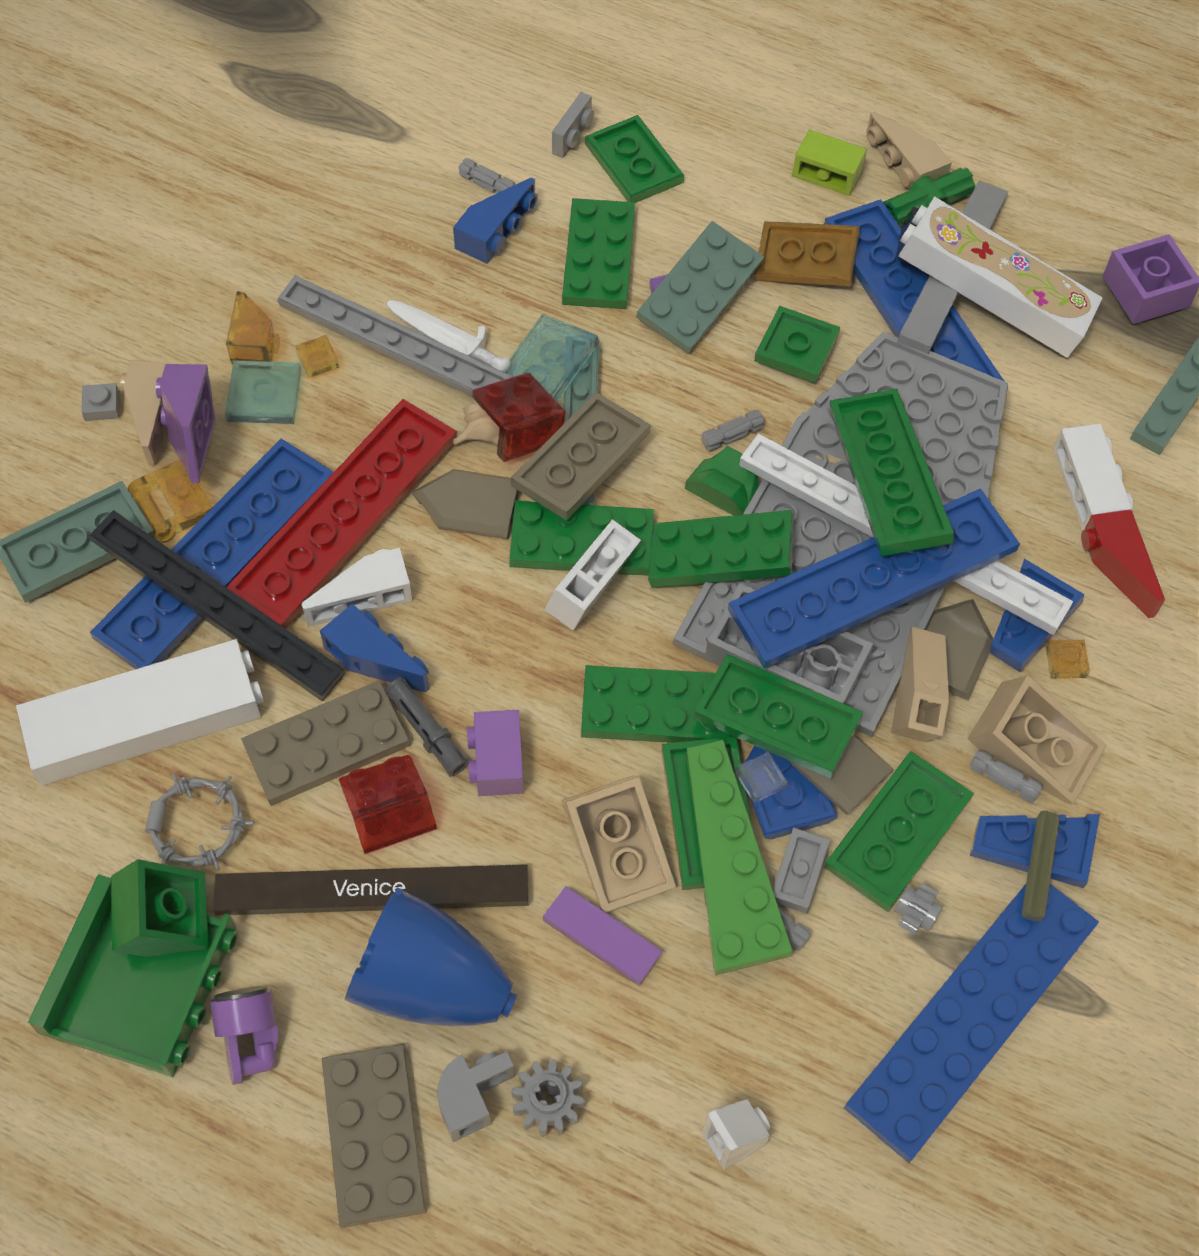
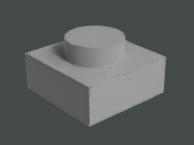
[82,383,119,421]

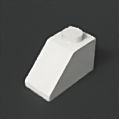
[702,1099,770,1170]

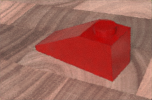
[1081,509,1165,618]

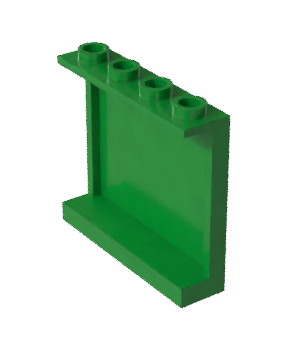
[28,874,238,1077]

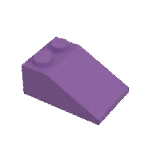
[156,364,216,483]

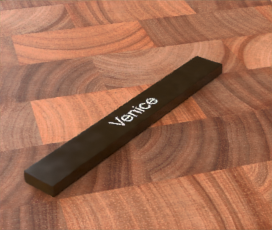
[213,864,529,916]

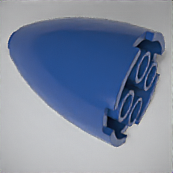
[345,887,517,1026]

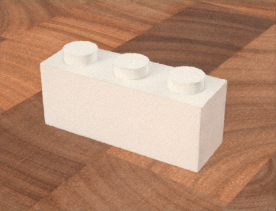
[1053,423,1133,531]

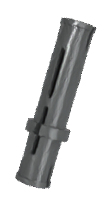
[385,677,469,777]

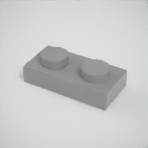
[552,92,594,158]
[773,827,830,914]

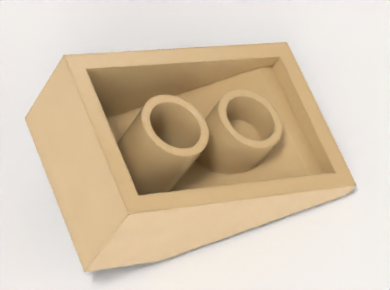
[968,675,1106,804]
[562,775,676,913]

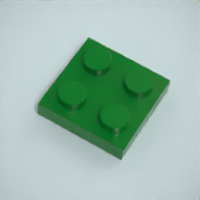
[754,306,840,383]

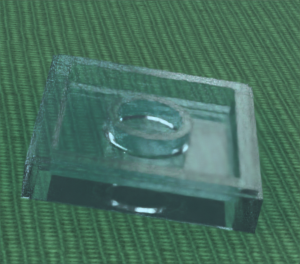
[225,360,301,424]

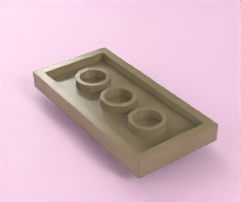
[511,392,651,521]
[241,680,410,806]
[322,1044,425,1228]

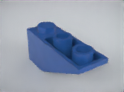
[453,178,538,264]
[320,604,429,693]

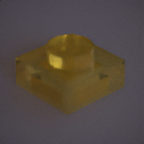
[295,335,339,378]
[1046,640,1090,679]

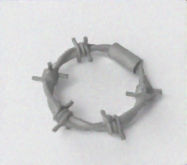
[145,774,254,870]

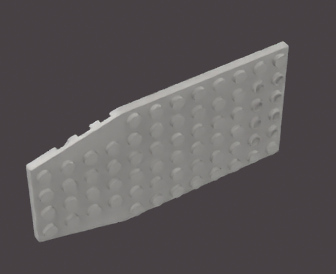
[673,331,1008,737]

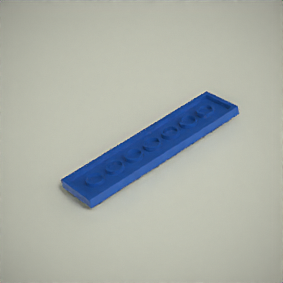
[824,199,1008,388]
[90,438,333,669]
[728,488,1020,669]
[844,884,1099,1163]

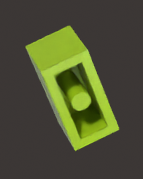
[792,129,867,196]

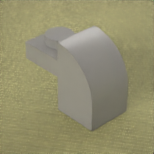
[437,1051,515,1142]

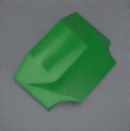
[685,446,759,515]

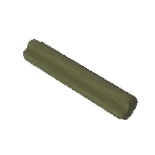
[1022,811,1060,922]

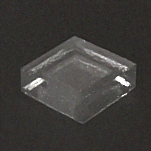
[734,752,788,803]

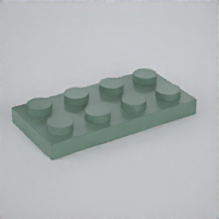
[636,221,764,354]
[0,481,156,603]

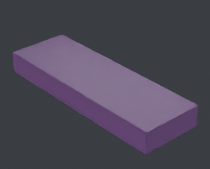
[543,886,663,987]

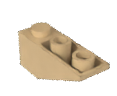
[866,112,952,189]
[891,627,949,742]

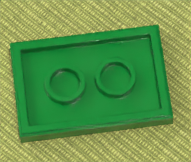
[585,115,684,203]

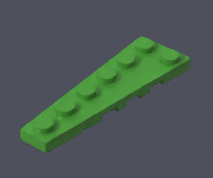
[686,740,793,976]

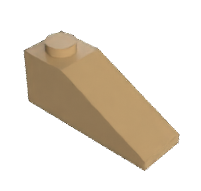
[120,360,170,466]

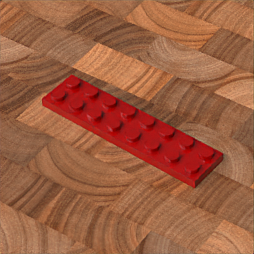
[226,399,457,629]

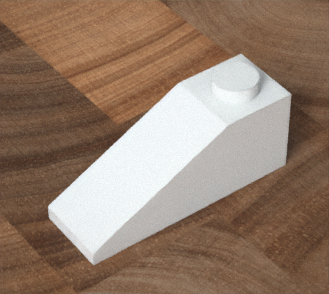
[544,519,641,631]
[302,548,412,627]

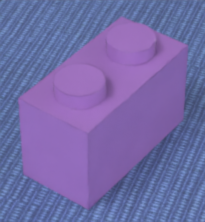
[467,710,524,796]

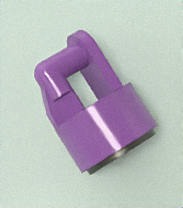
[210,986,279,1085]

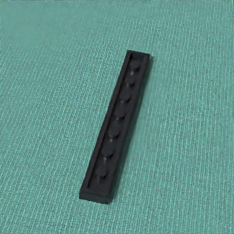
[89,510,345,701]

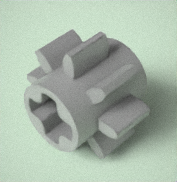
[894,883,943,935]

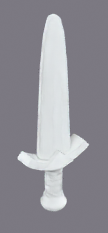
[387,300,511,374]

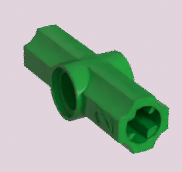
[883,167,976,226]

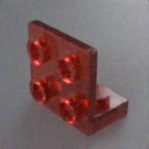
[472,373,566,462]
[339,755,438,854]

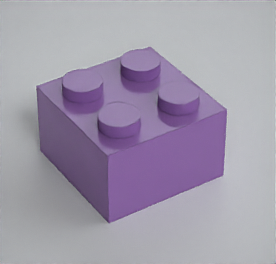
[1102,234,1199,324]

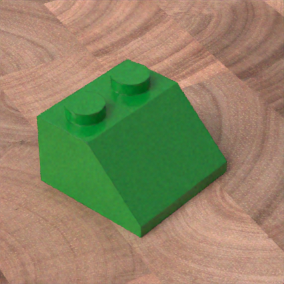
[111,859,208,957]

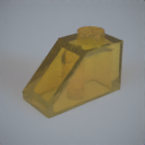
[226,291,280,367]

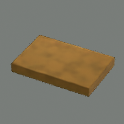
[754,221,860,286]

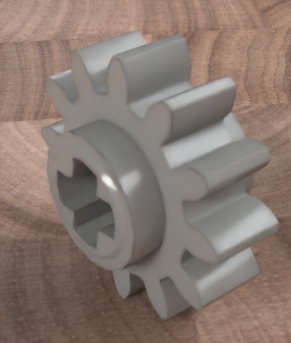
[511,1059,585,1137]

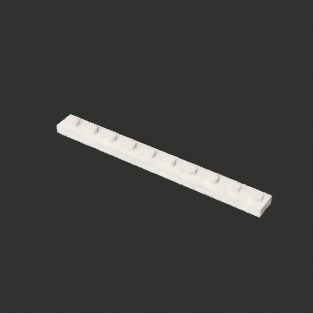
[739,434,1073,635]

